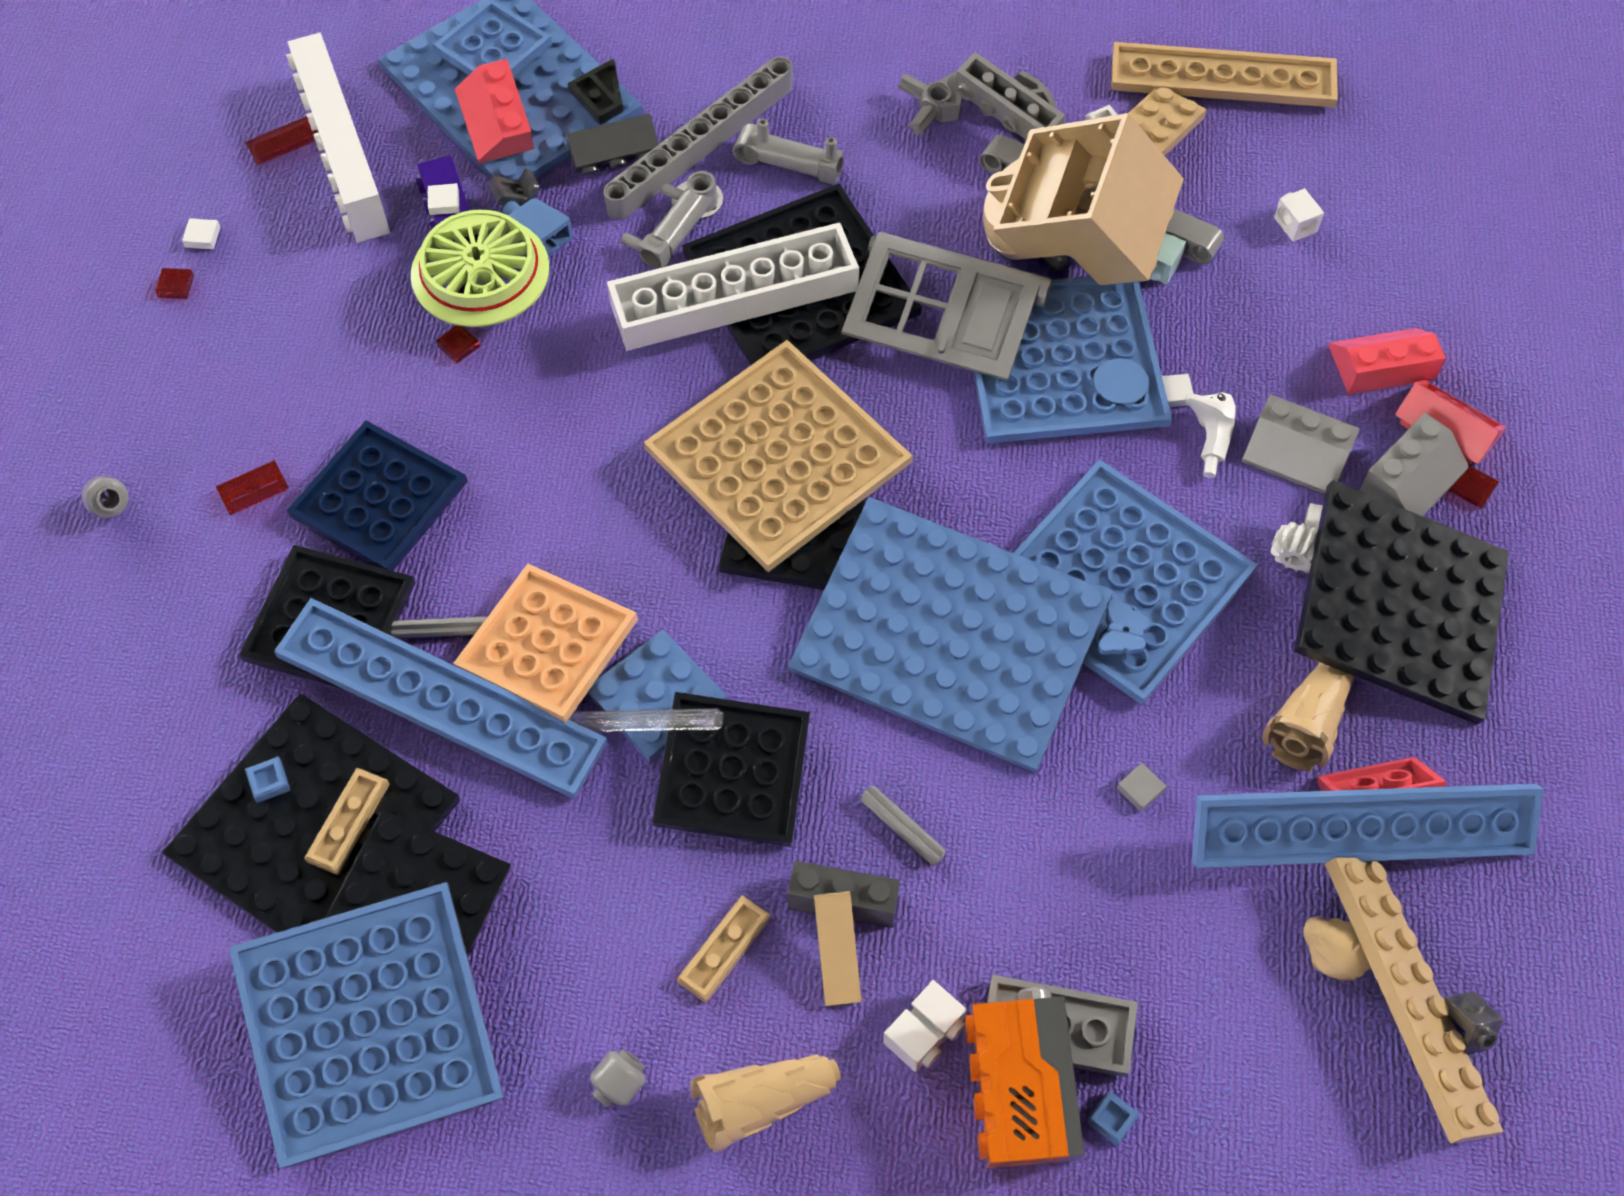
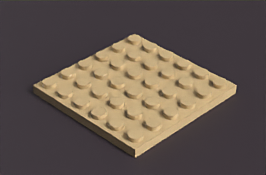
[644,340,913,572]

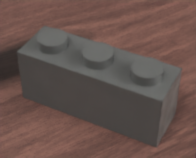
[566,114,659,175]
[787,860,900,928]

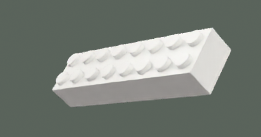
[286,33,391,243]
[607,223,859,351]

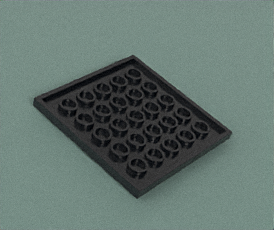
[682,183,922,366]
[1294,480,1509,725]
[162,693,460,933]

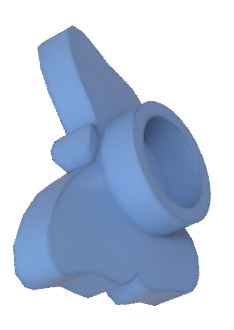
[1098,597,1150,655]

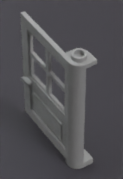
[841,232,1053,381]

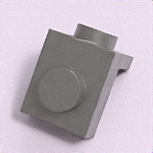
[488,168,539,206]
[1445,991,1504,1054]

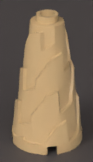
[1262,662,1356,771]
[690,1054,841,1153]

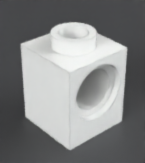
[1274,189,1324,242]

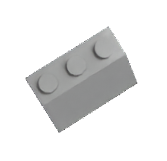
[1241,394,1360,494]
[1359,413,1469,516]

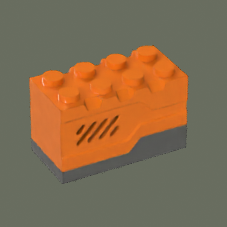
[965,987,1085,1168]

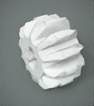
[1271,522,1317,573]

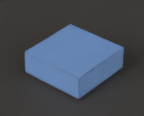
[245,756,291,803]
[1086,1090,1140,1146]

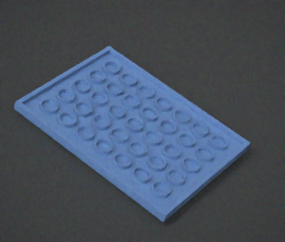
[378,0,644,180]
[788,497,1112,773]

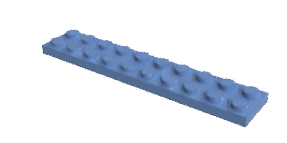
[274,598,607,800]
[1192,783,1543,868]

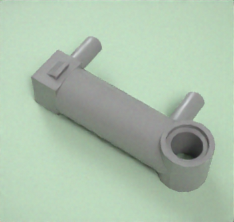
[732,119,843,185]
[621,171,718,269]

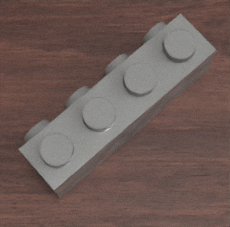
[956,52,1065,141]

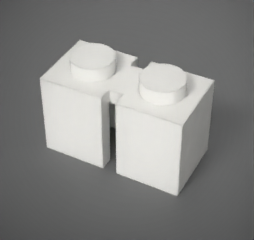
[883,980,967,1073]

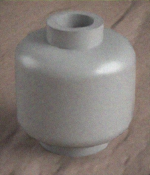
[81,476,129,518]
[590,1049,646,1107]

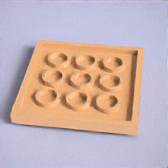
[453,564,638,723]

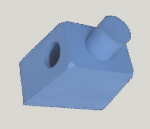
[502,198,573,257]

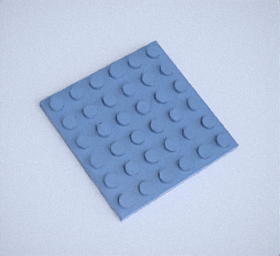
[973,276,1172,444]
[1014,459,1258,705]
[229,882,504,1169]

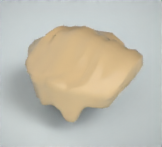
[1303,916,1371,981]

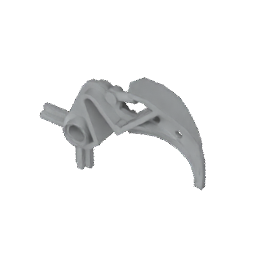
[898,71,1057,136]

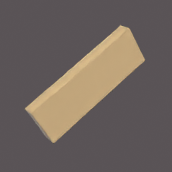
[304,768,390,875]
[813,891,862,1006]
[677,895,771,1003]

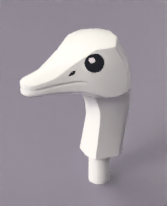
[1185,392,1236,478]

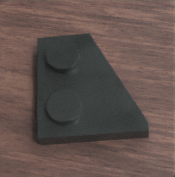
[567,59,624,125]

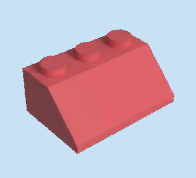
[455,59,534,164]
[1329,328,1446,395]
[1395,380,1507,465]
[1317,757,1446,791]

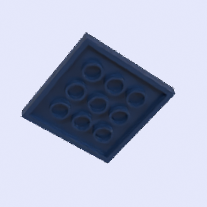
[286,420,468,571]

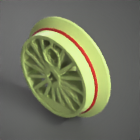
[411,210,549,327]

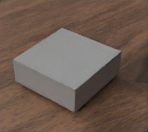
[1116,763,1167,812]

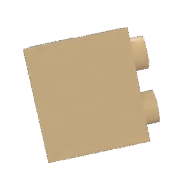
[983,113,1184,285]

